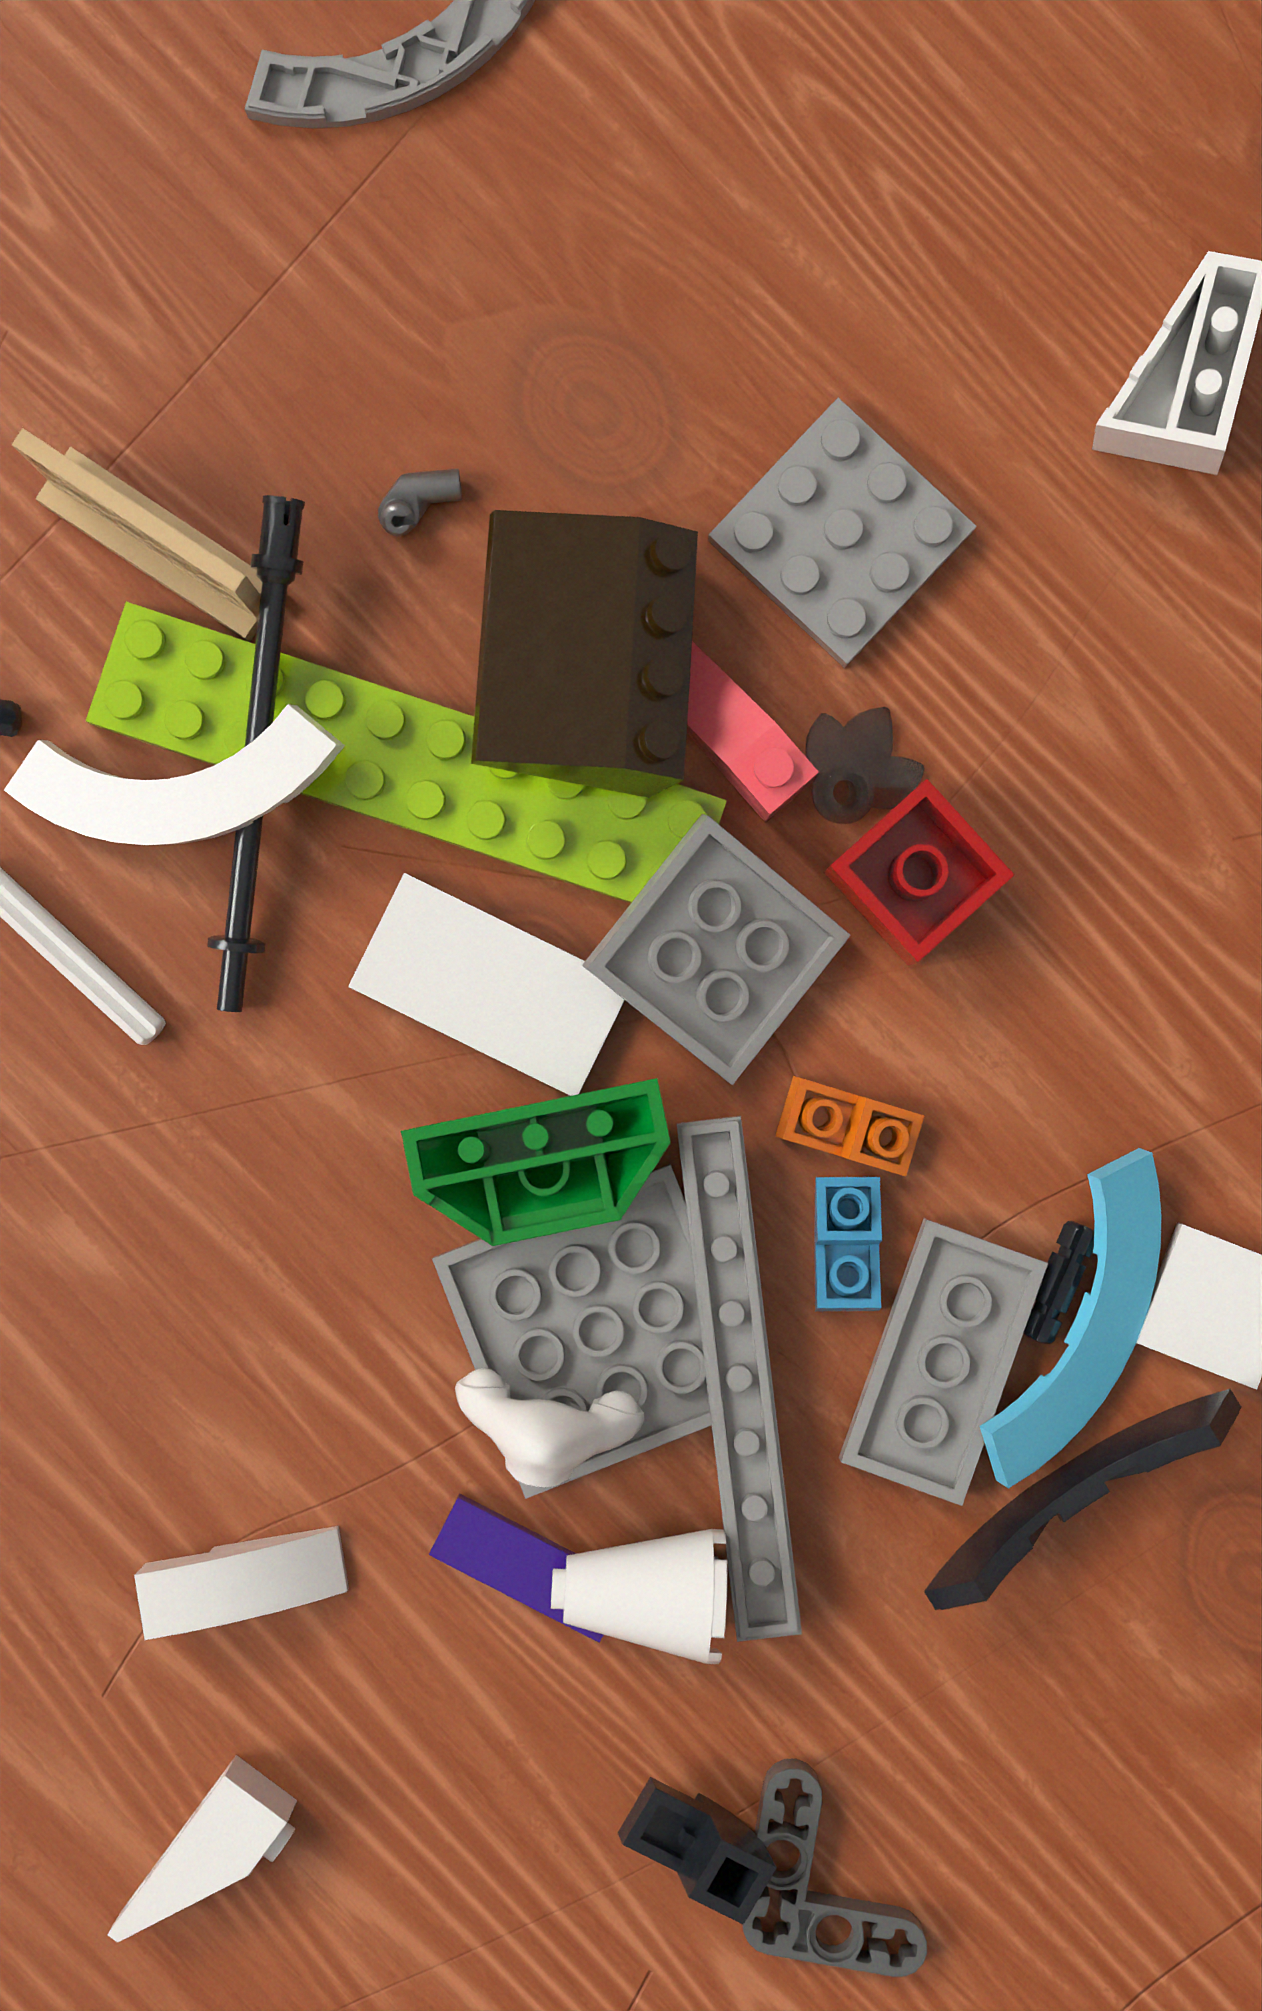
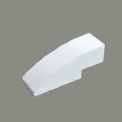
[134,1526,349,1640]

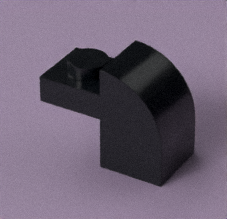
[618,1777,777,1925]

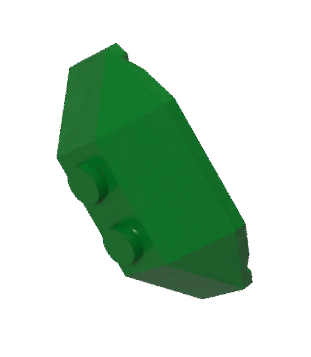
[401,1078,671,1246]

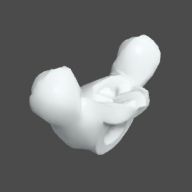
[455,1368,645,1487]

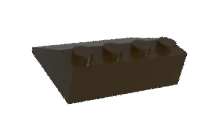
[471,510,698,798]

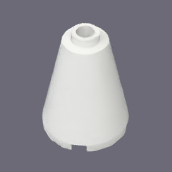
[551,1529,727,1664]

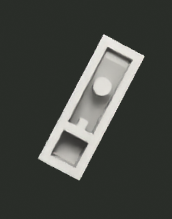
[107,1755,297,1943]

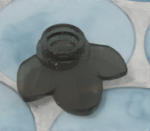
[805,707,925,824]

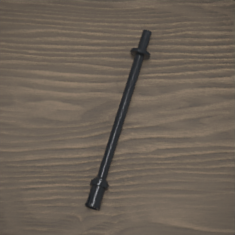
[207,495,305,1012]

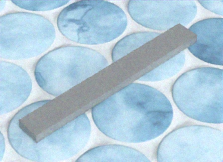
[676,1116,802,1642]

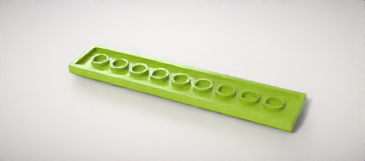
[86,601,727,904]

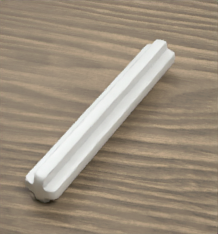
[0,867,166,1045]

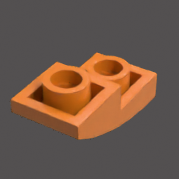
[775,1076,924,1176]

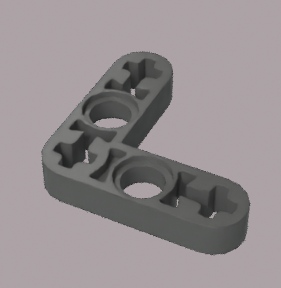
[742,1758,927,1977]

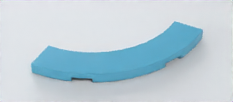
[979,1148,1162,1488]

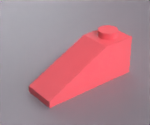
[687,641,819,823]

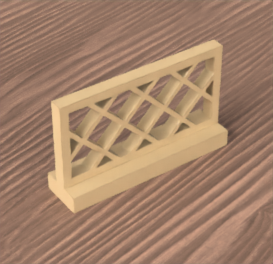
[11,428,262,642]

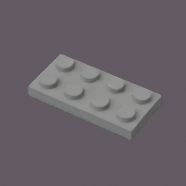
[839,1218,1048,1506]

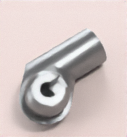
[378,468,462,536]

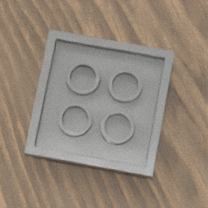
[708,398,977,668]
[582,814,851,1085]

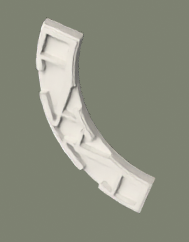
[4,704,345,845]

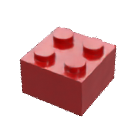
[823,778,1015,966]

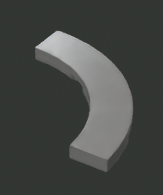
[245,0,535,128]

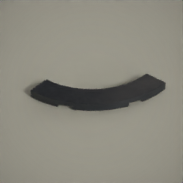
[924,1389,1242,1610]

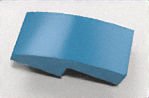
[814,1177,882,1311]

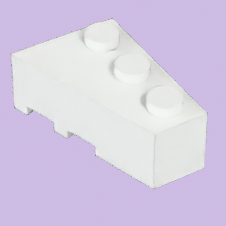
[1092,251,1262,475]

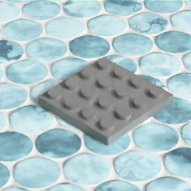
[432,1164,712,1499]

